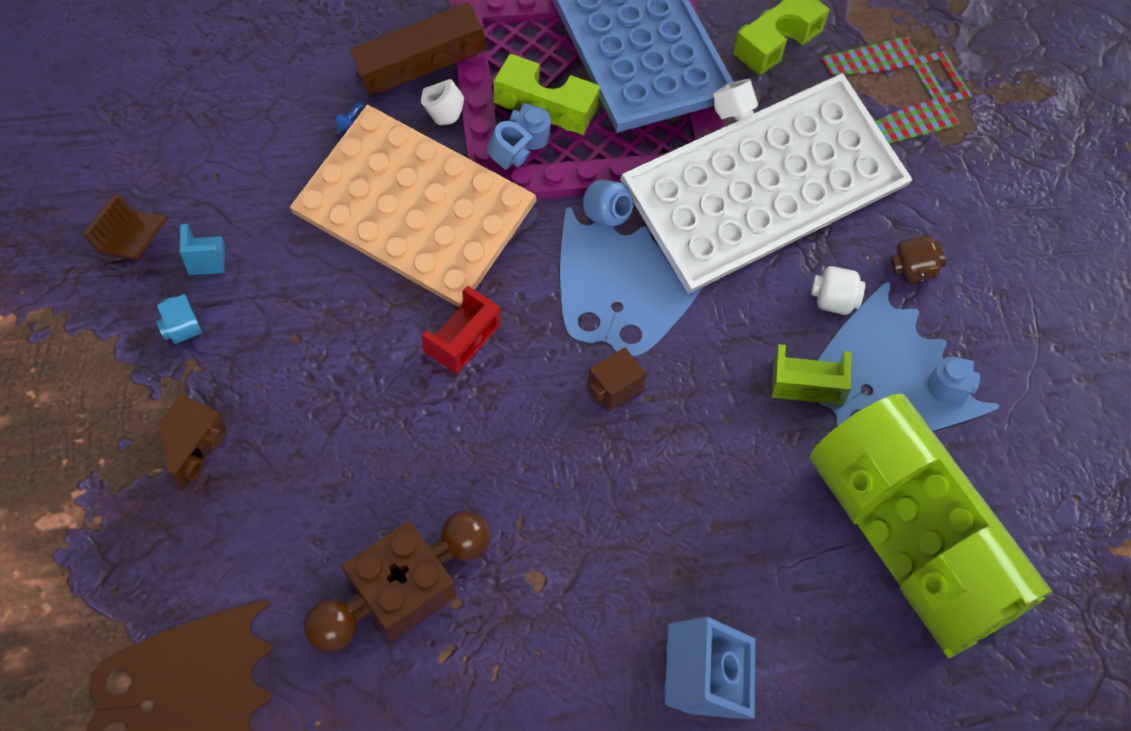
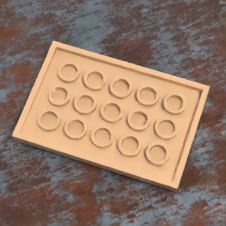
[290,105,536,308]

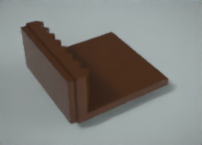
[82,193,169,260]

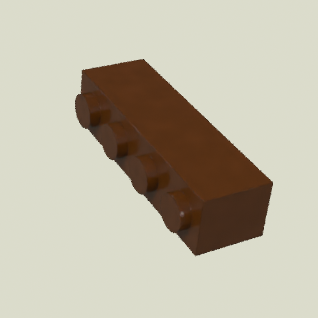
[350,2,488,97]

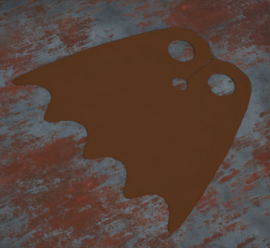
[87,600,273,731]

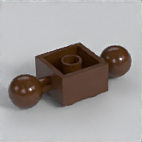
[304,511,491,653]

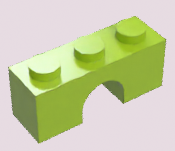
[733,0,830,76]
[494,54,601,135]

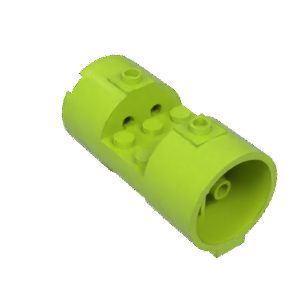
[809,393,1053,659]

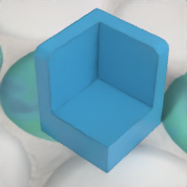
[180,224,225,276]

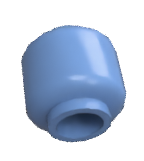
[583,179,633,226]

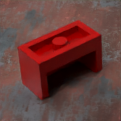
[421,286,501,375]

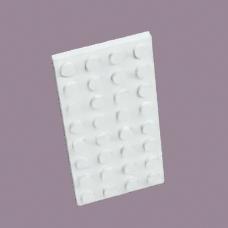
[620,73,912,294]

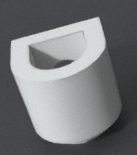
[421,79,464,125]
[713,79,758,120]

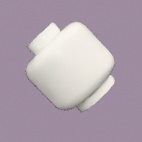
[811,266,865,315]

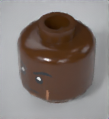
[891,235,946,284]

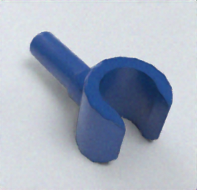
[336,101,365,137]

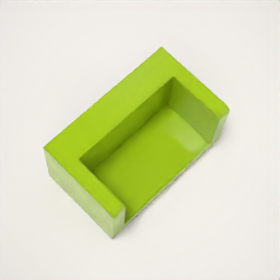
[771,344,852,405]

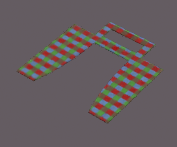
[821,36,972,144]

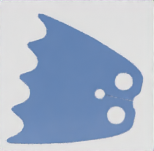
[560,207,703,356]
[817,282,999,431]

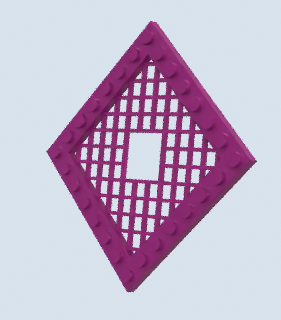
[449,0,725,199]

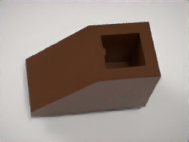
[159,393,227,490]

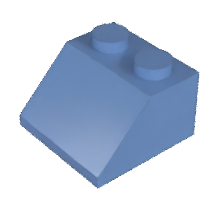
[664,617,755,719]

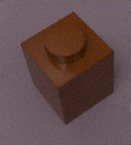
[587,347,647,412]

